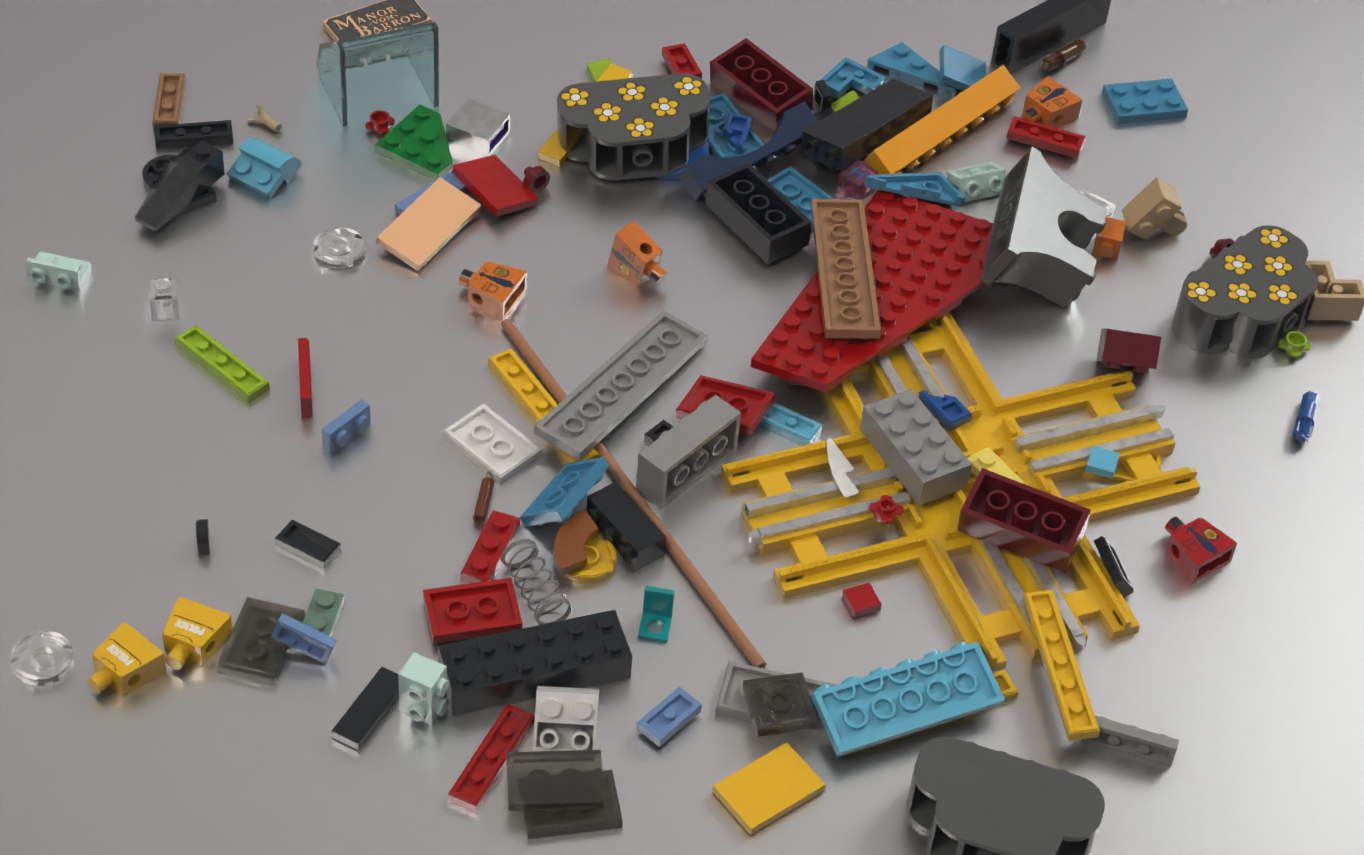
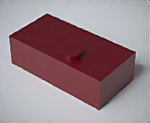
[710,38,813,132]
[957,468,1091,573]

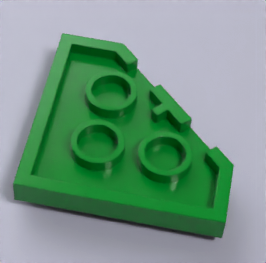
[375,104,453,181]

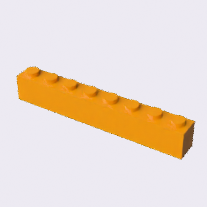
[862,65,1021,175]

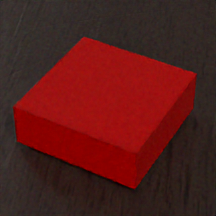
[842,583,882,618]

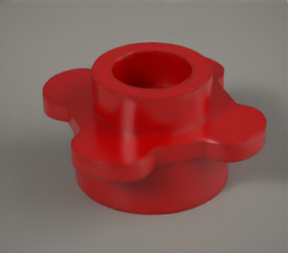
[365,110,395,134]
[869,495,904,524]

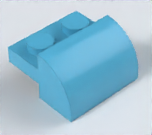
[226,137,302,199]

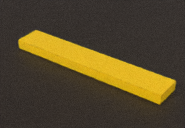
[538,63,633,167]
[488,348,598,463]
[1023,590,1100,741]

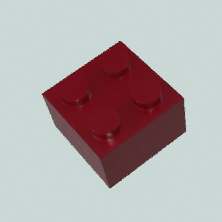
[1097,328,1161,374]

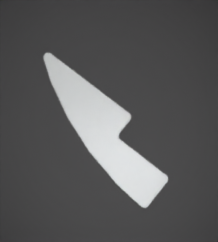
[827,438,859,498]

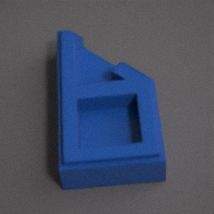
[723,113,753,153]
[918,390,972,431]

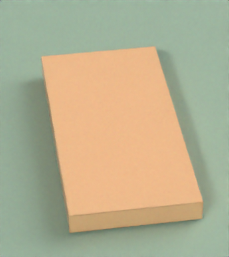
[376,177,481,271]

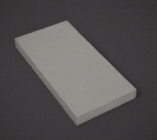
[715,661,836,740]

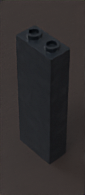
[990,0,1111,74]
[801,78,933,171]

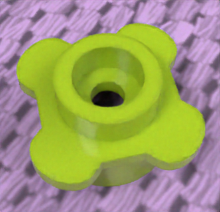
[1278,331,1311,358]

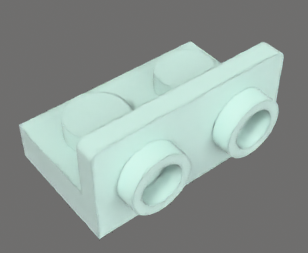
[947,162,1006,202]
[25,251,92,291]

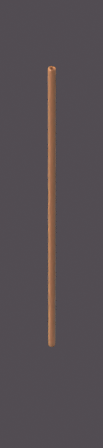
[501,319,767,669]

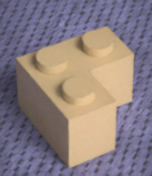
[1305,261,1364,321]

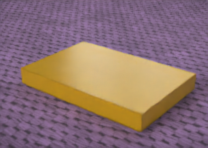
[712,742,826,835]

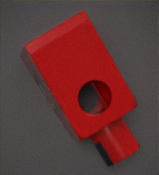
[1165,517,1237,585]

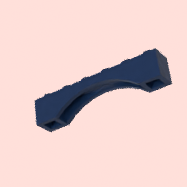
[679,101,819,201]

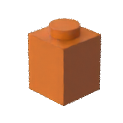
[1092,217,1126,260]

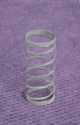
[501,539,572,625]

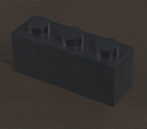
[586,482,667,571]

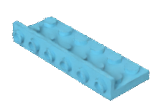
[808,641,1005,757]

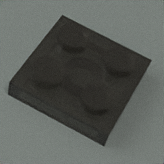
[742,672,818,737]

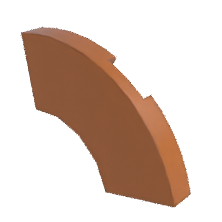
[554,509,599,576]

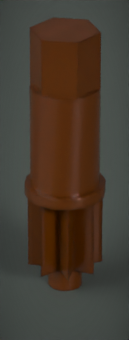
[1042,39,1086,72]

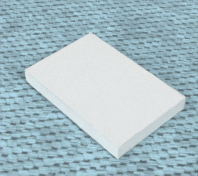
[442,403,542,484]

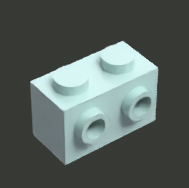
[398,652,449,726]

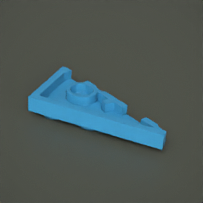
[867,42,959,96]
[864,172,965,207]

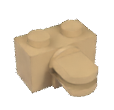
[1121,177,1187,240]

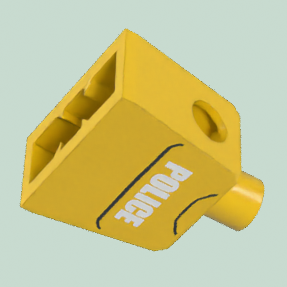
[162,596,233,670]
[87,621,167,695]

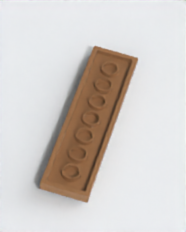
[811,199,881,339]

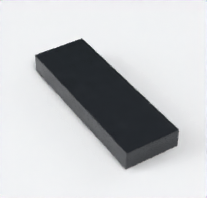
[154,120,234,149]
[331,667,399,750]

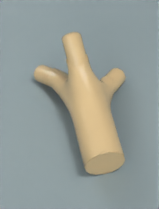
[247,103,282,133]

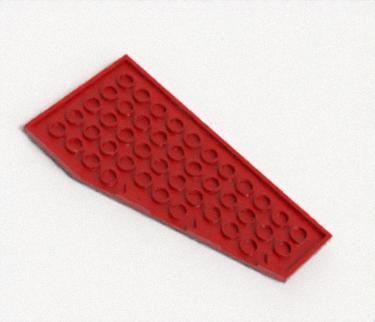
[751,190,993,393]

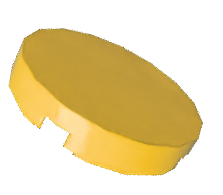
[564,535,617,584]

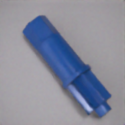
[1293,391,1319,443]

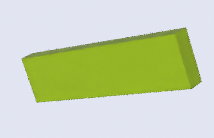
[175,325,270,403]

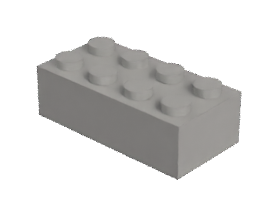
[860,389,972,506]
[636,395,741,510]

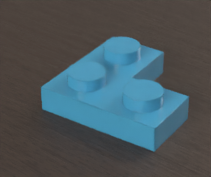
[820,57,886,99]

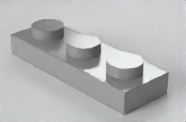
[1081,716,1179,767]

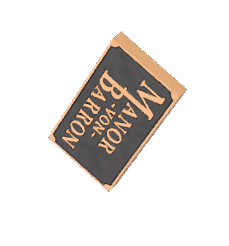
[322,0,432,55]

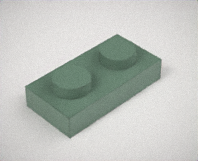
[303,588,345,637]

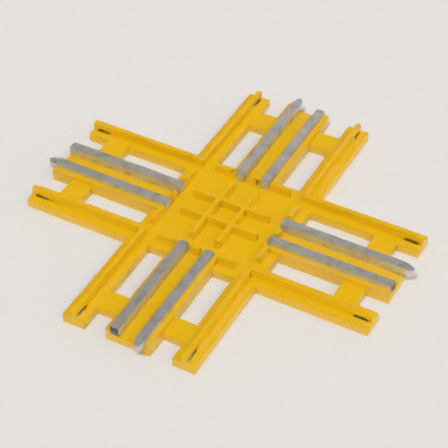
[721,312,1201,672]

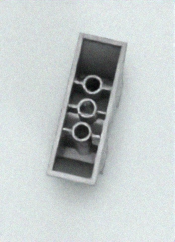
[980,147,1107,308]

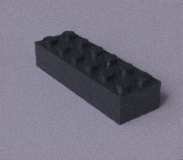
[438,610,632,716]

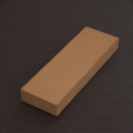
[152,73,186,129]

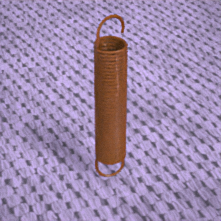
[473,471,495,530]

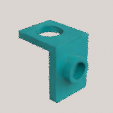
[638,586,675,643]

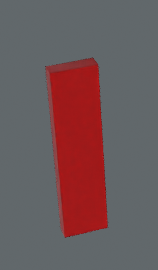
[448,703,535,813]

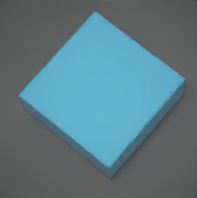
[1085,446,1120,479]

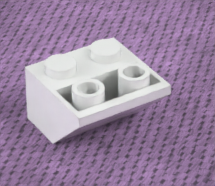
[533,686,599,757]

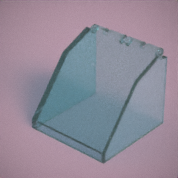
[316,22,439,127]

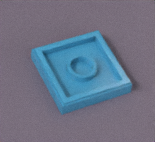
[939,44,986,91]

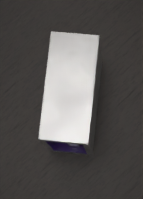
[446,98,511,156]

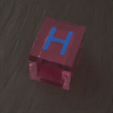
[837,160,878,200]

